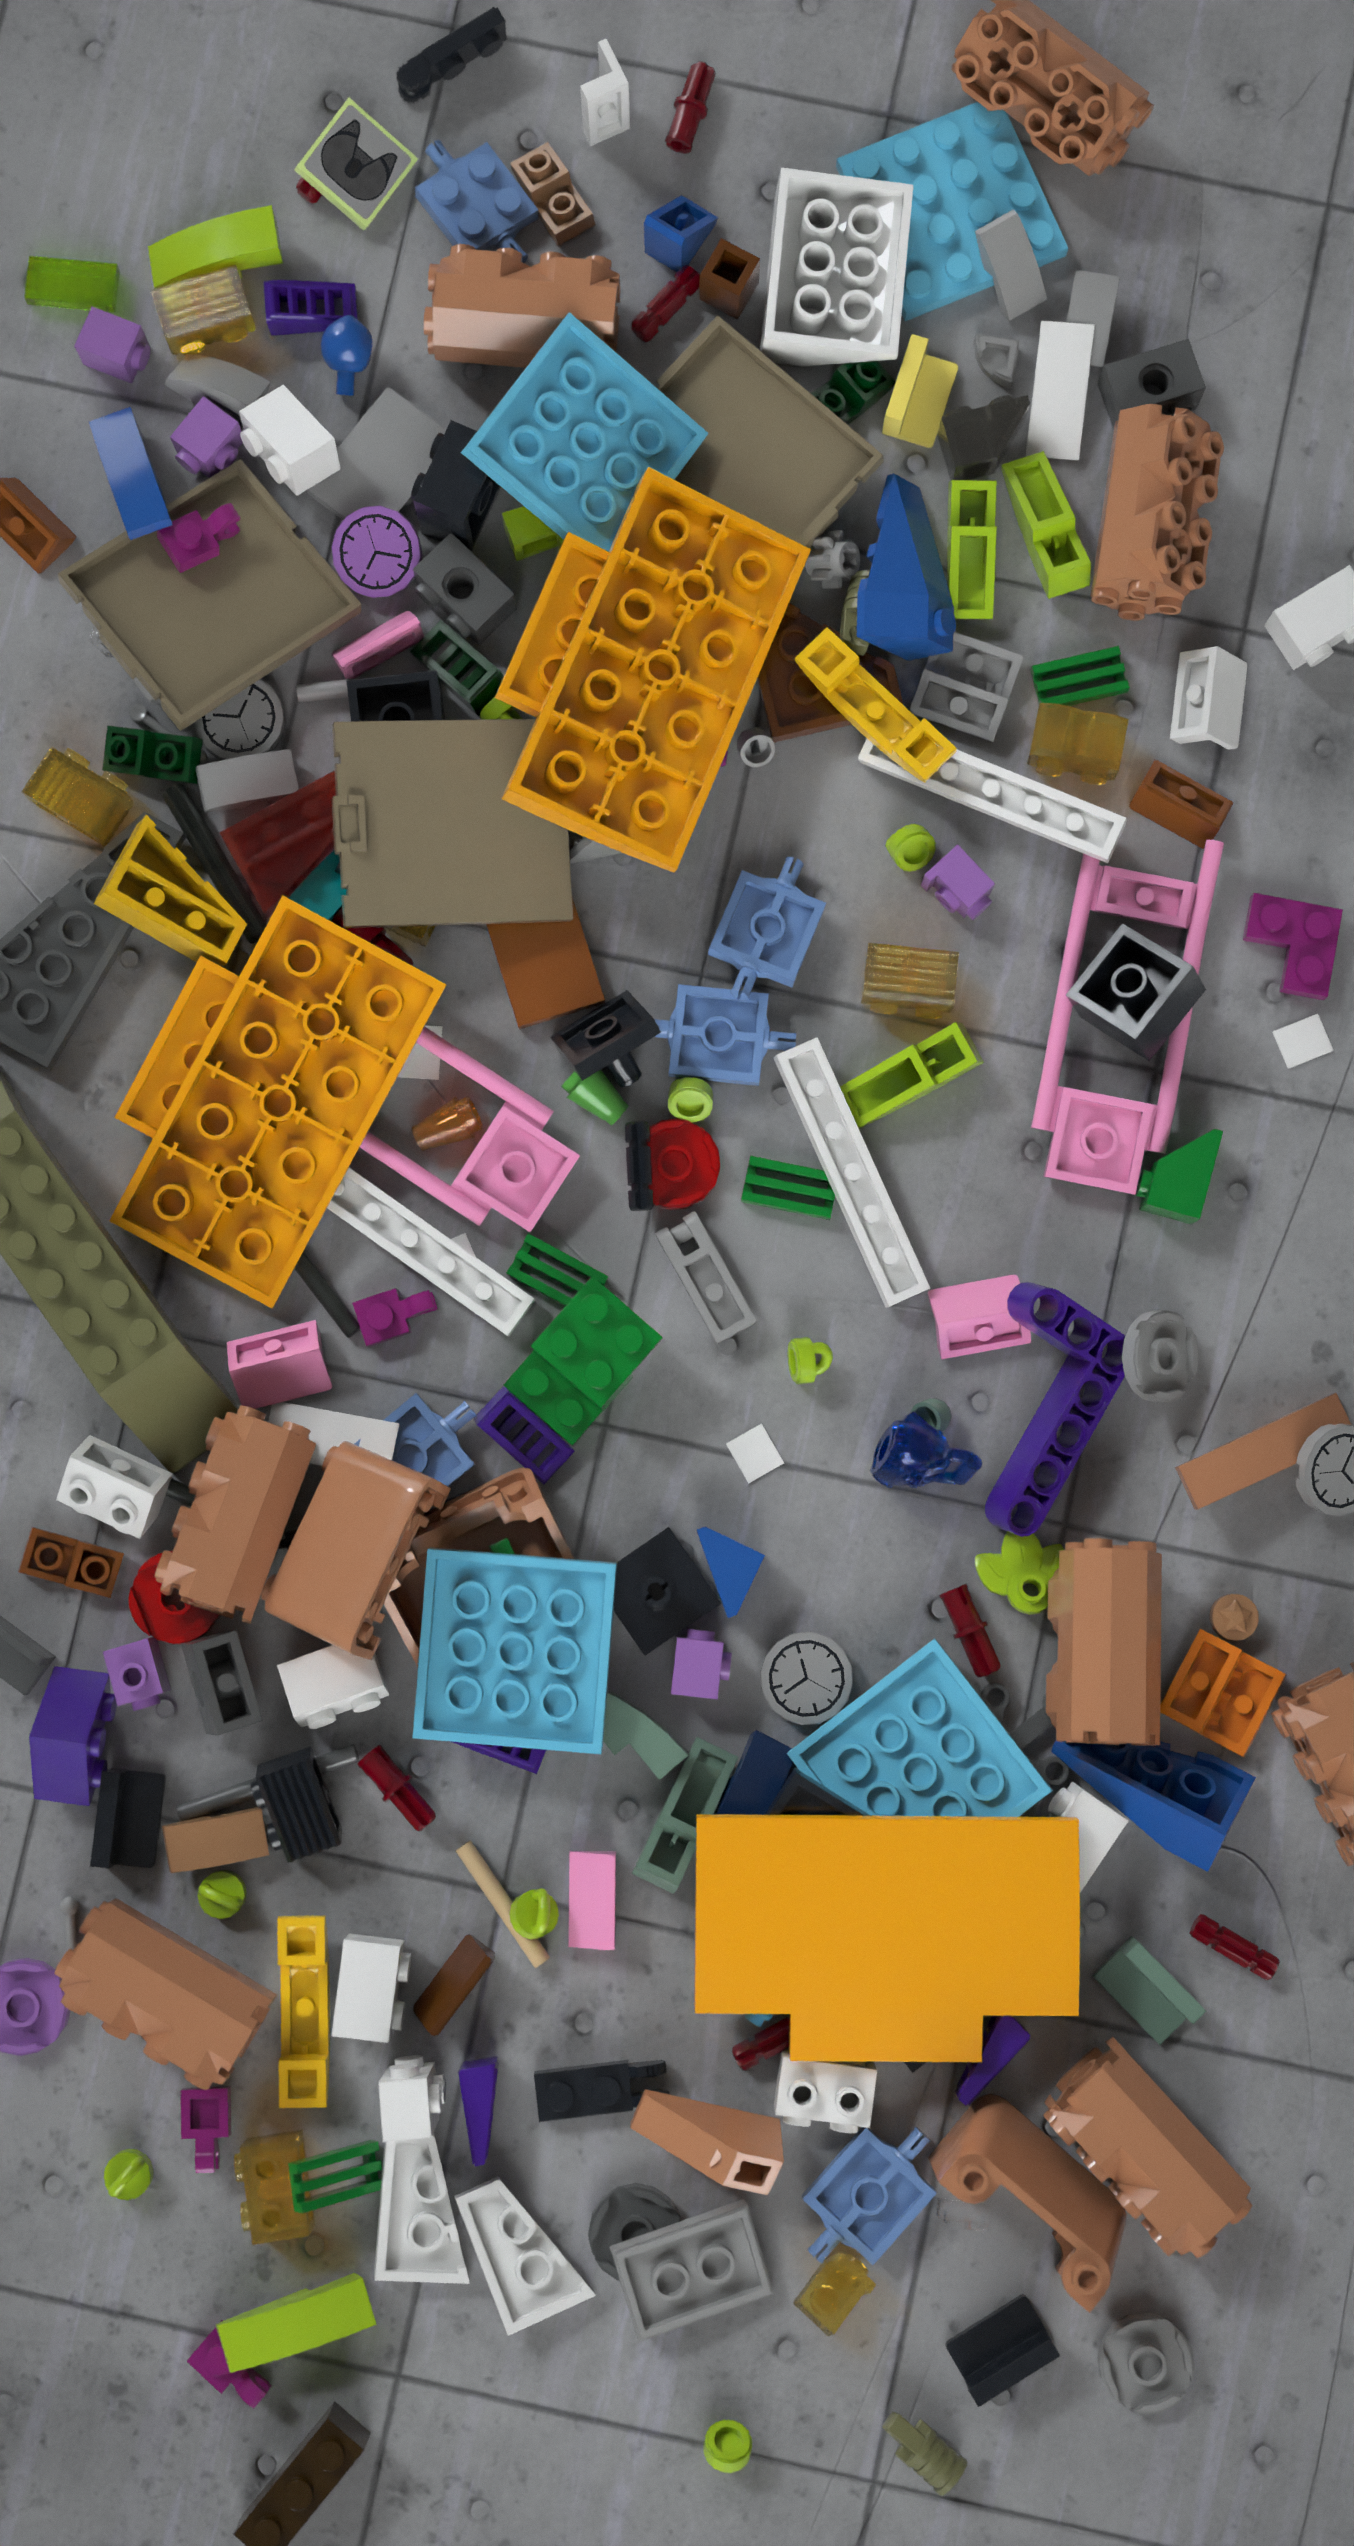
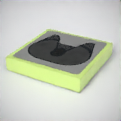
[294,97,418,231]

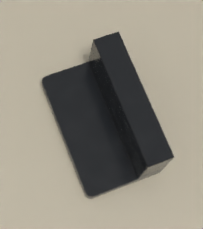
[90,1768,166,1868]
[945,2294,1060,2407]

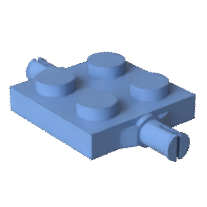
[415,140,538,263]
[708,857,826,1000]
[654,984,797,1086]
[354,1393,477,1487]
[802,2127,937,2265]

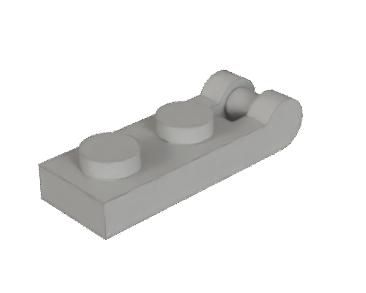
[654,1211,757,1345]

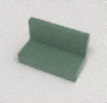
[1092,1936,1206,2045]

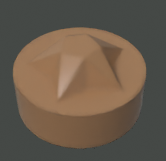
[1209,1594,1259,1641]

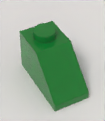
[1136,1129,1223,1225]

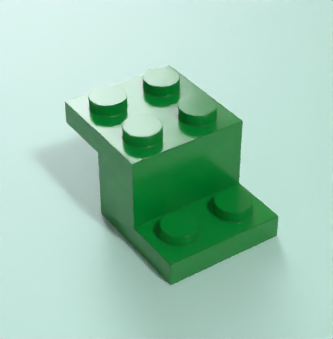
[503,1276,663,1446]

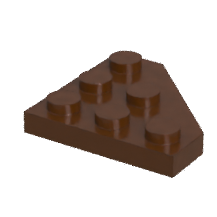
[757,603,904,743]

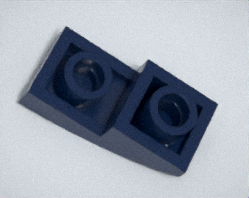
[714,1730,793,1815]

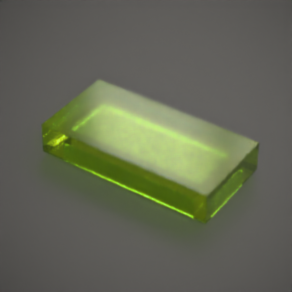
[24,256,120,313]

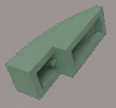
[603,1690,688,1780]
[631,1737,739,1894]

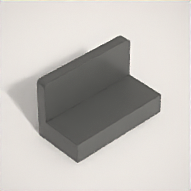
[0,1616,56,1695]

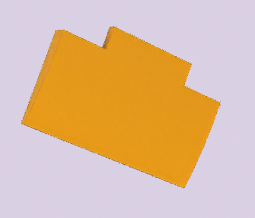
[494,467,811,873]
[109,895,447,1308]
[694,1814,1080,2062]

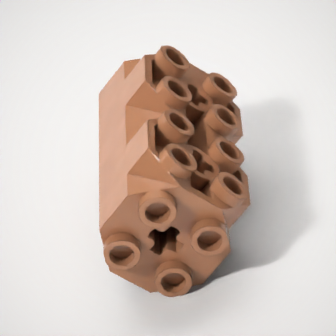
[952,0,1154,176]
[424,244,621,368]
[1090,404,1224,621]
[154,1405,316,1624]
[1046,1538,1162,1746]
[1271,1662,1354,1867]
[54,1898,277,2090]
[1043,2037,1252,2258]

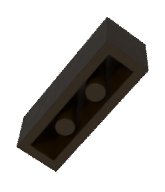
[233,2401,371,2546]

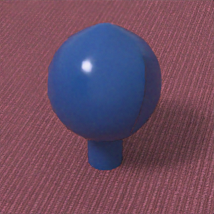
[320,315,373,396]

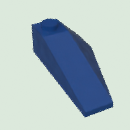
[856,473,956,661]
[1051,1741,1256,1872]

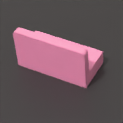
[928,1275,1031,1359]
[227,1320,332,1409]

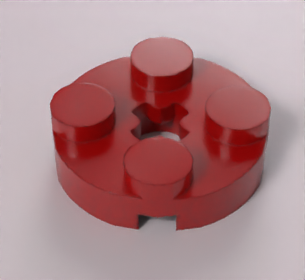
[128,1551,220,1644]

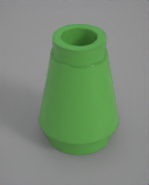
[561,1070,629,1126]

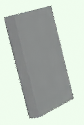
[306,386,446,520]
[609,2199,774,2342]

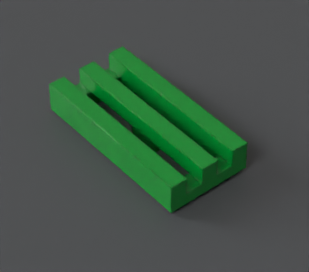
[1030,646,1130,713]
[741,1155,835,1220]
[506,1233,609,1306]
[288,2140,382,2213]

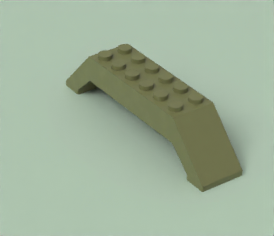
[0,1071,239,1475]

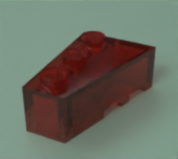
[219,770,336,918]

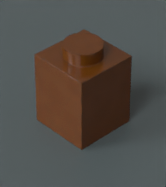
[699,238,760,320]

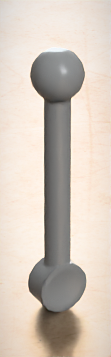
[129,704,207,765]
[60,1897,79,1950]

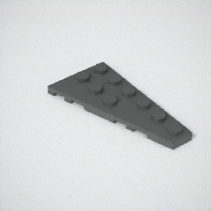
[0,812,186,1071]

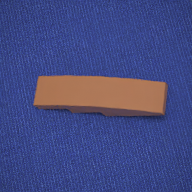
[1175,1393,1351,1510]

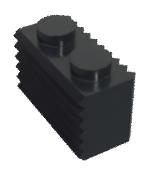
[251,1746,342,1863]

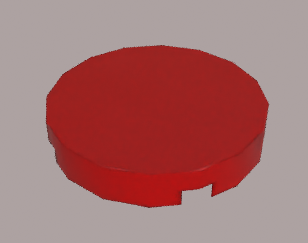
[647,1118,720,1210]

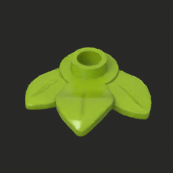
[975,1531,1064,1615]

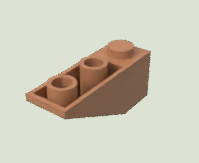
[630,2089,784,2195]

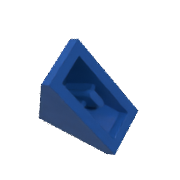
[644,195,718,272]
[696,1526,765,1618]

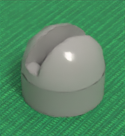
[737,727,775,767]

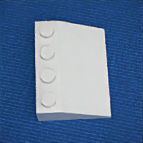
[760,167,914,367]

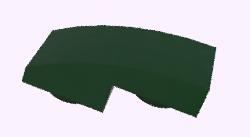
[810,361,896,425]
[102,725,203,784]

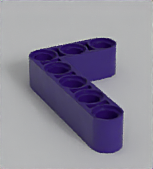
[985,1282,1125,1537]

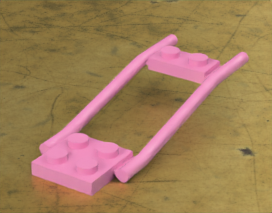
[1031,840,1224,1195]
[360,1027,580,1232]

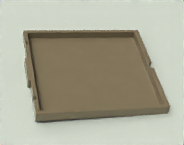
[656,315,883,548]
[58,459,362,731]
[332,719,573,928]

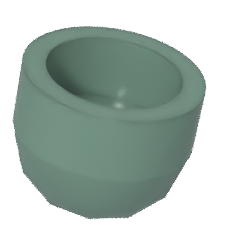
[910,1398,952,1438]

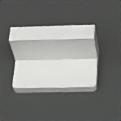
[580,39,630,146]
[1170,646,1247,749]

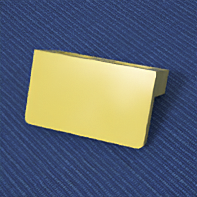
[882,334,958,448]

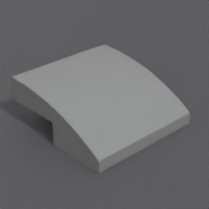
[909,632,1024,742]

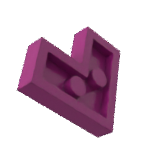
[1243,893,1343,1001]

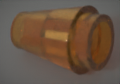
[412,1096,483,1151]

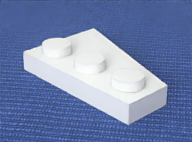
[374,2133,470,2284]
[454,2176,596,2336]

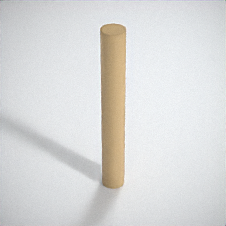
[456,1840,550,1968]

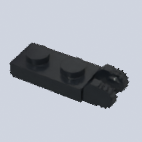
[396,7,507,104]
[534,2060,669,2122]

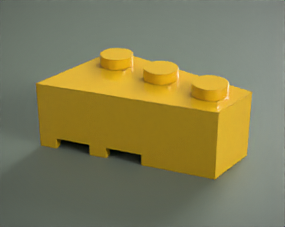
[94,814,247,966]

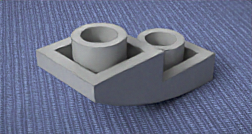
[975,210,1047,321]
[1066,271,1120,368]
[165,354,271,415]
[195,749,300,812]

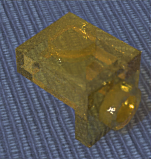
[793,2253,876,2336]

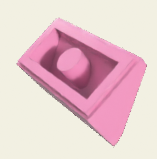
[332,611,424,679]
[568,1851,616,1950]

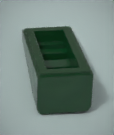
[410,620,504,716]

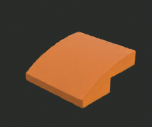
[1160,1629,1287,1758]

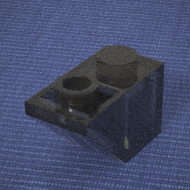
[937,395,1030,481]

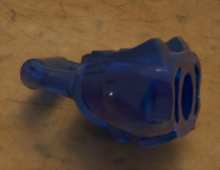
[870,1411,982,1488]

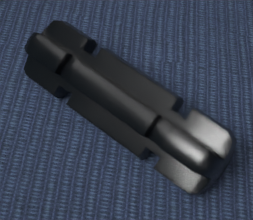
[625,1121,654,1212]

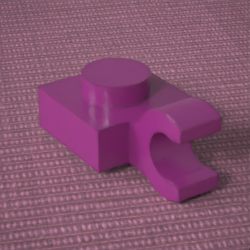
[157,503,240,573]
[352,1288,438,1347]
[180,2086,231,2173]
[186,2320,272,2409]

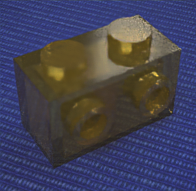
[234,2129,315,2245]

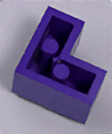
[29,1666,117,1806]

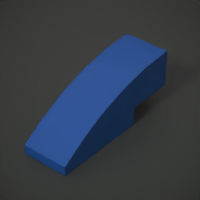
[89,407,173,540]

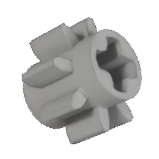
[805,530,860,588]

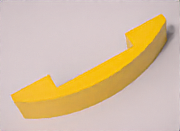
[795,627,957,783]
[277,1915,330,2108]

